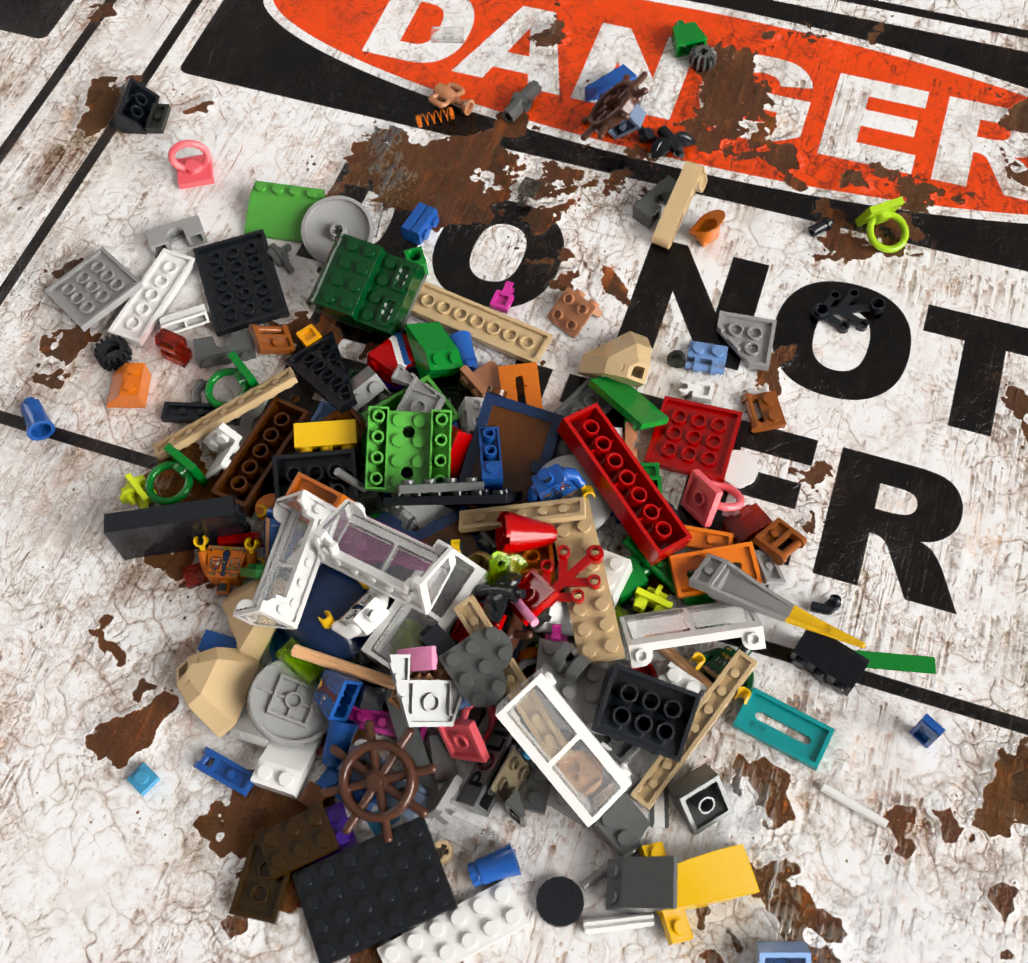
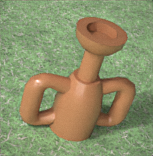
[428,82,475,115]

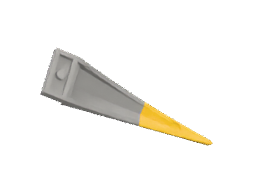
[689,553,866,648]

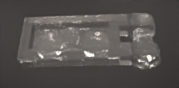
[428,812,495,857]

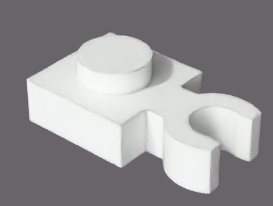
[678,380,715,404]

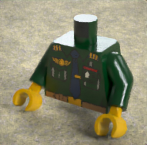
[689,644,754,704]

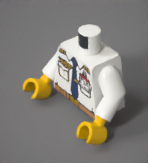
[318,581,390,639]

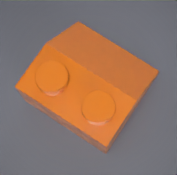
[106,363,152,408]

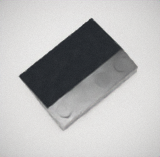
[272,448,360,502]
[591,662,702,762]

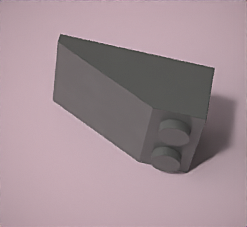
[605,856,678,914]

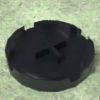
[536,876,584,928]

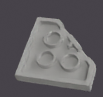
[716,311,777,371]

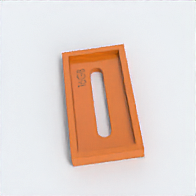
[498,362,543,409]
[668,541,763,599]

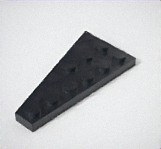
[285,331,358,414]
[384,488,523,506]

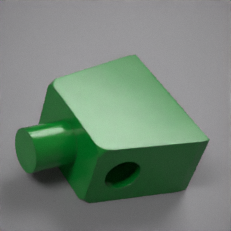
[671,20,707,58]
[617,556,653,606]

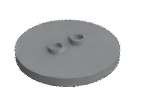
[247,658,329,747]

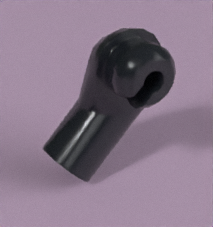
[810,594,842,615]

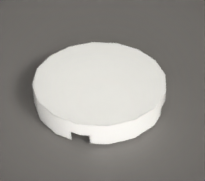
[724,450,758,489]

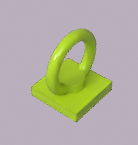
[855,196,909,253]

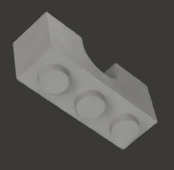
[146,215,208,258]

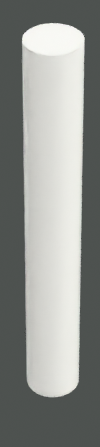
[820,783,889,829]

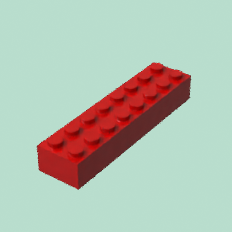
[557,402,693,566]

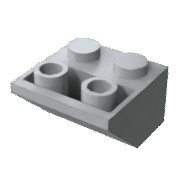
[350,365,392,421]

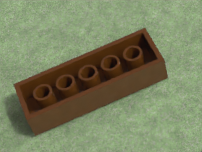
[210,397,312,518]

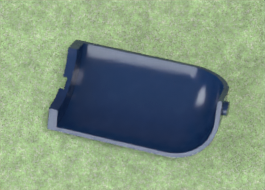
[284,510,437,667]

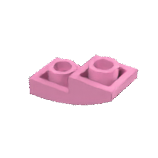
[397,646,438,672]

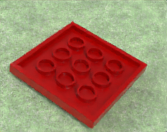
[644,396,743,483]

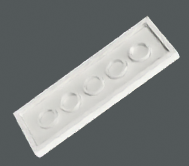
[107,248,197,347]
[376,878,529,963]

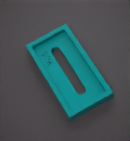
[732,687,835,771]

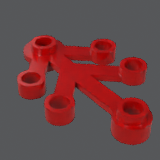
[540,545,604,608]

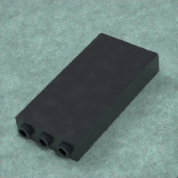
[104,496,251,560]

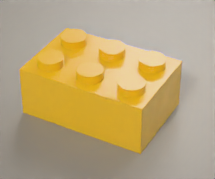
[293,419,361,453]

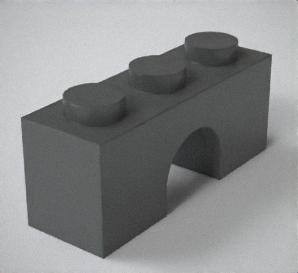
[632,175,677,229]
[193,330,256,369]

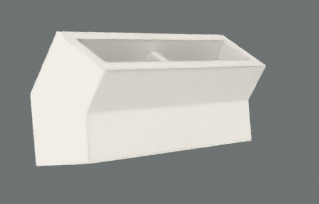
[159,304,210,337]

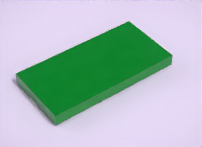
[588,377,669,430]

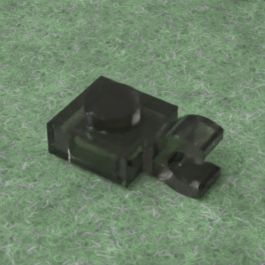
[517,177,542,208]

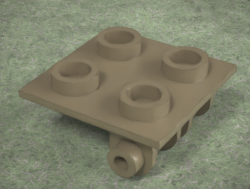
[490,747,531,806]

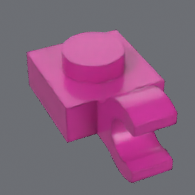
[489,281,514,314]
[545,624,567,642]

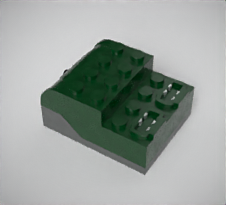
[306,233,427,339]

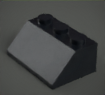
[108,77,160,134]
[789,630,870,696]

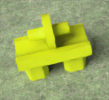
[119,473,157,509]
[633,584,673,613]

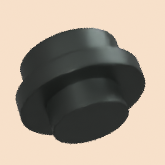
[667,350,686,368]

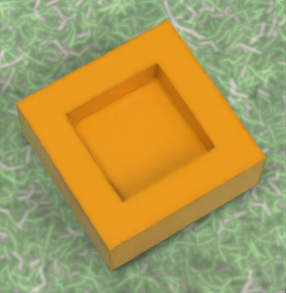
[296,324,322,347]

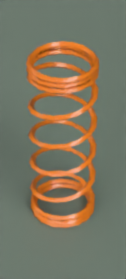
[415,106,455,128]

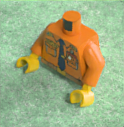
[193,535,260,596]

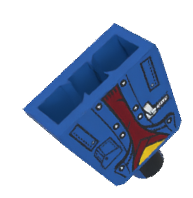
[314,669,363,722]

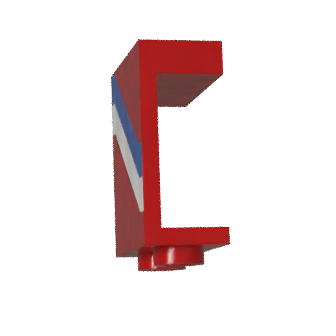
[367,332,416,388]

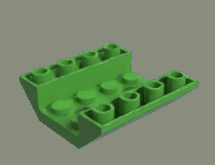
[365,406,452,495]

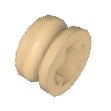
[435,840,453,864]

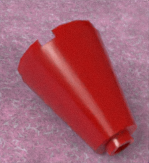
[495,511,557,555]

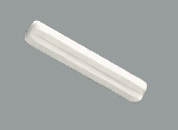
[583,912,655,934]

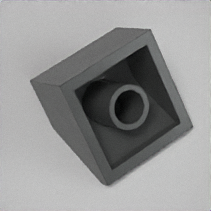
[667,763,734,835]
[591,787,651,856]

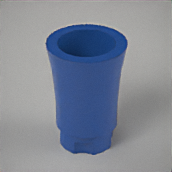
[449,331,478,372]
[20,397,55,441]
[321,719,360,768]
[467,842,522,887]

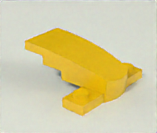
[638,842,760,946]

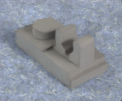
[755,550,786,591]
[426,774,463,825]

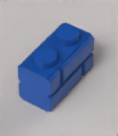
[400,202,439,245]

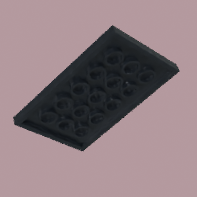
[193,229,290,337]
[292,816,458,963]

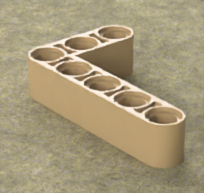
[651,160,708,249]

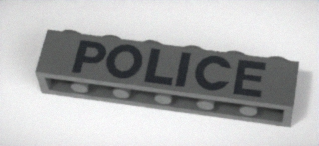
[456,687,534,817]

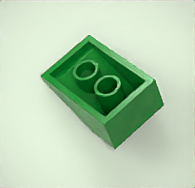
[405,322,463,379]

